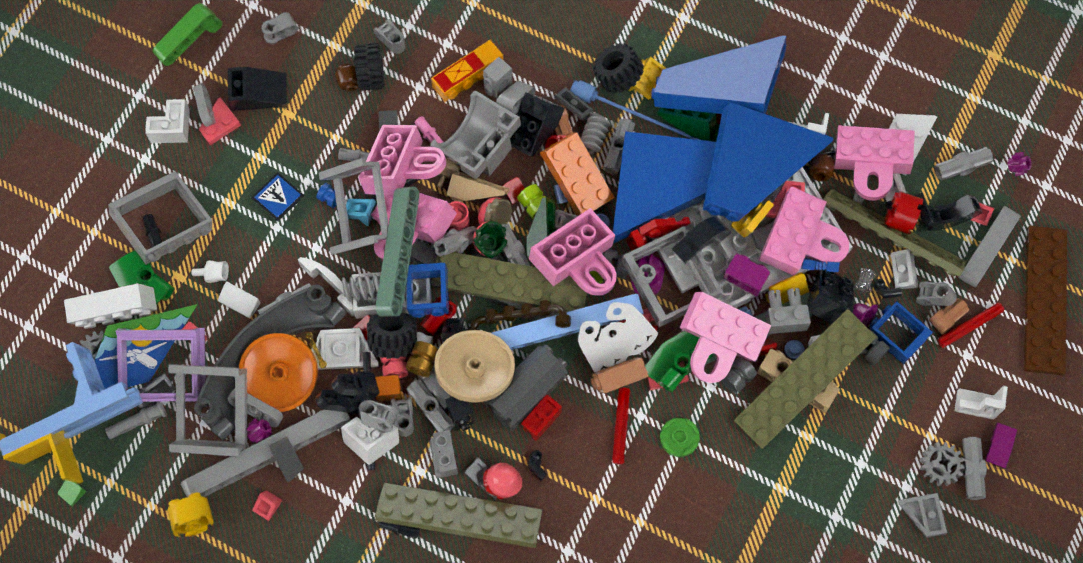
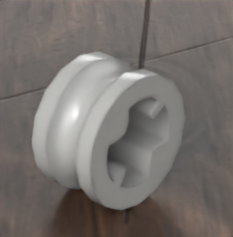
[636,264,656,284]

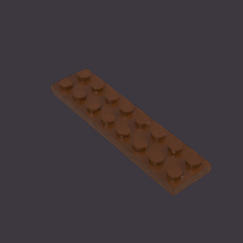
[1024,225,1067,376]

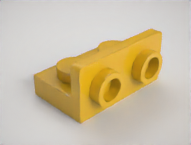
[629,57,667,100]
[731,200,774,238]

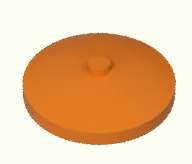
[239,333,318,412]

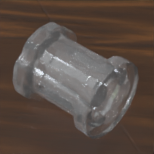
[854,268,876,293]

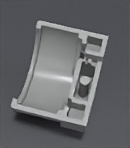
[430,91,521,179]

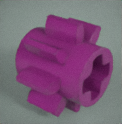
[1008,152,1031,176]
[246,419,272,443]

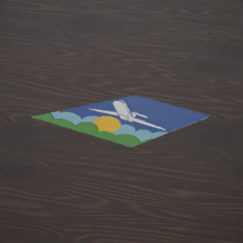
[92,304,198,393]

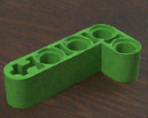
[153,3,222,66]

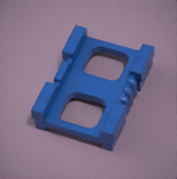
[801,258,840,272]

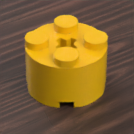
[167,492,214,537]

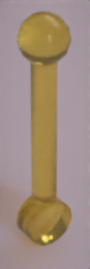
[305,332,327,368]

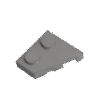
[898,493,947,538]

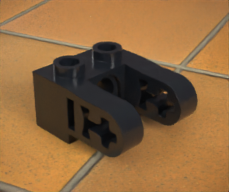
[315,371,380,414]

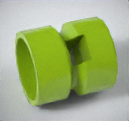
[517,184,546,220]

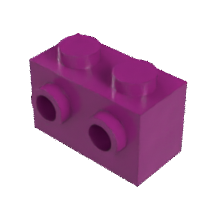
[723,253,770,297]

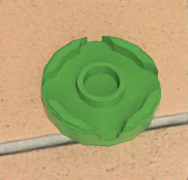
[660,418,700,457]

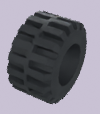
[354,43,385,91]
[593,43,644,93]
[367,312,417,359]

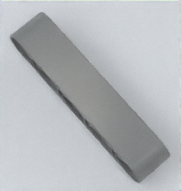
[958,206,1021,288]

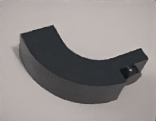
[919,194,983,231]
[672,216,731,264]

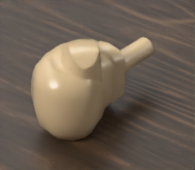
[437,157,460,188]

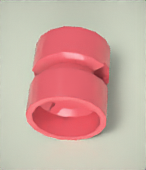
[448,201,470,231]
[380,356,409,379]

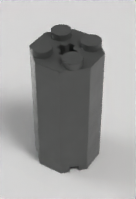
[484,344,567,431]

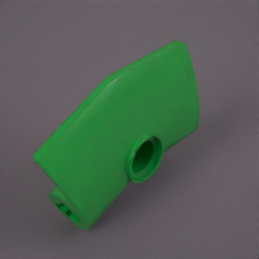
[109,250,175,316]
[645,331,713,393]

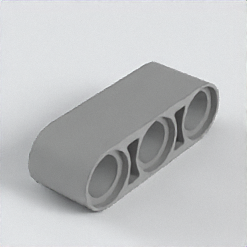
[496,80,536,114]

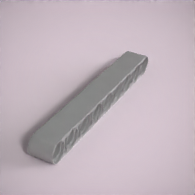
[181,410,351,497]

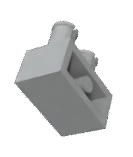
[765,288,810,334]

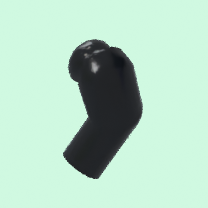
[874,279,902,298]
[528,450,547,481]

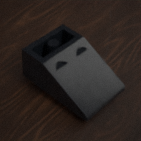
[228,67,287,111]
[510,92,565,157]
[807,269,854,324]

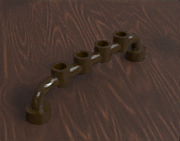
[465,300,571,331]

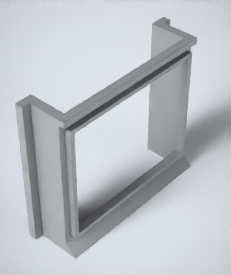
[319,158,389,255]
[169,364,247,456]

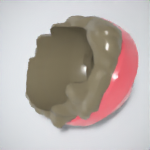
[478,197,512,225]

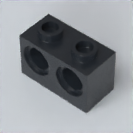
[445,396,475,431]

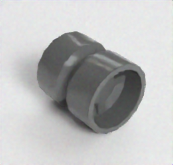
[604,249,628,280]
[860,329,890,366]
[721,357,757,394]

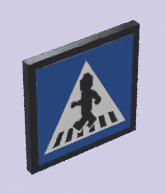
[251,172,304,221]

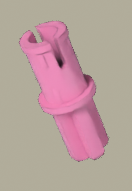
[415,116,443,143]

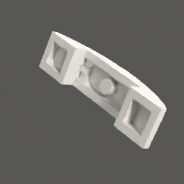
[298,257,354,317]

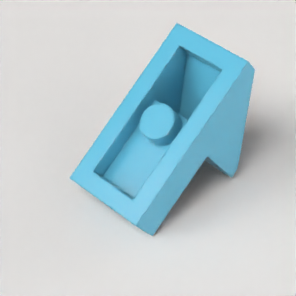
[346,199,376,226]

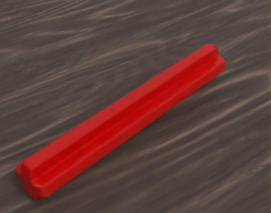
[937,303,1004,348]
[612,387,630,465]

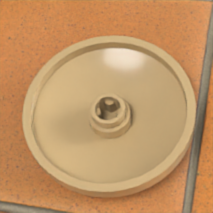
[435,330,515,402]

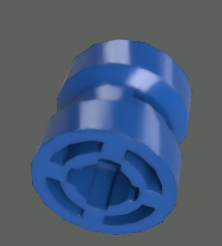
[316,183,337,208]

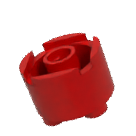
[884,191,923,235]

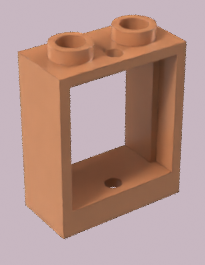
[590,357,649,393]

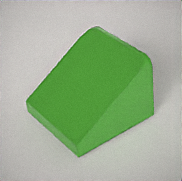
[57,480,87,507]

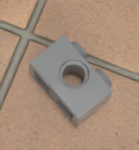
[483,57,513,99]

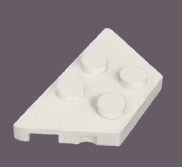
[889,114,937,176]
[311,328,379,370]

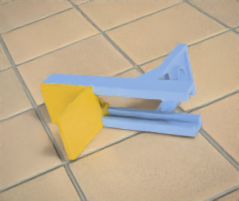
[0,342,143,484]

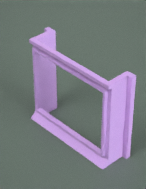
[116,328,206,401]

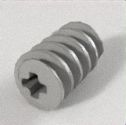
[580,113,611,154]
[342,274,380,302]

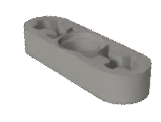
[193,83,216,127]
[227,389,283,427]

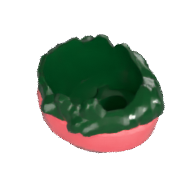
[473,220,508,259]

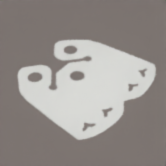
[578,302,658,372]

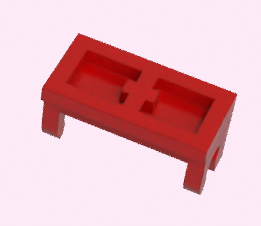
[521,395,562,441]

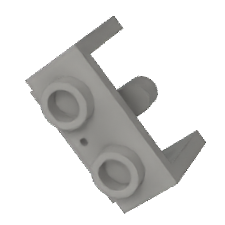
[429,430,458,478]

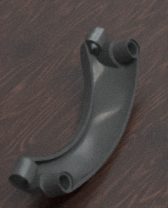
[194,285,347,441]

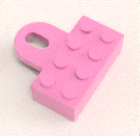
[359,125,446,195]
[835,125,915,200]
[759,186,849,276]
[371,193,457,261]
[529,208,616,296]
[680,292,771,383]

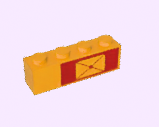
[431,40,503,102]

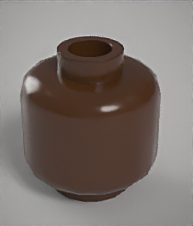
[335,63,358,92]
[809,154,835,182]

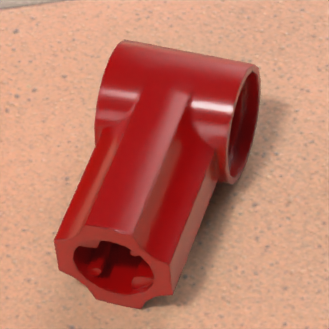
[420,296,457,335]

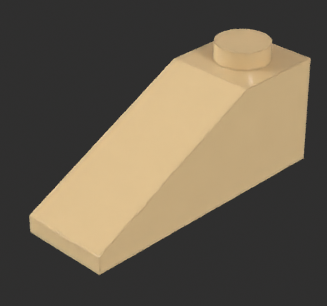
[447,171,509,202]

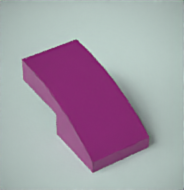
[985,422,1017,468]

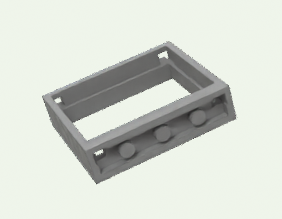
[108,171,212,264]
[622,226,722,328]

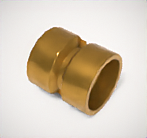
[406,341,438,377]

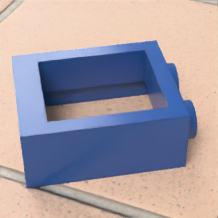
[406,263,449,318]
[869,301,933,365]

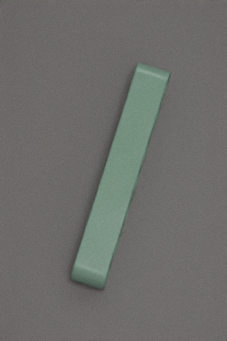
[376,187,419,317]

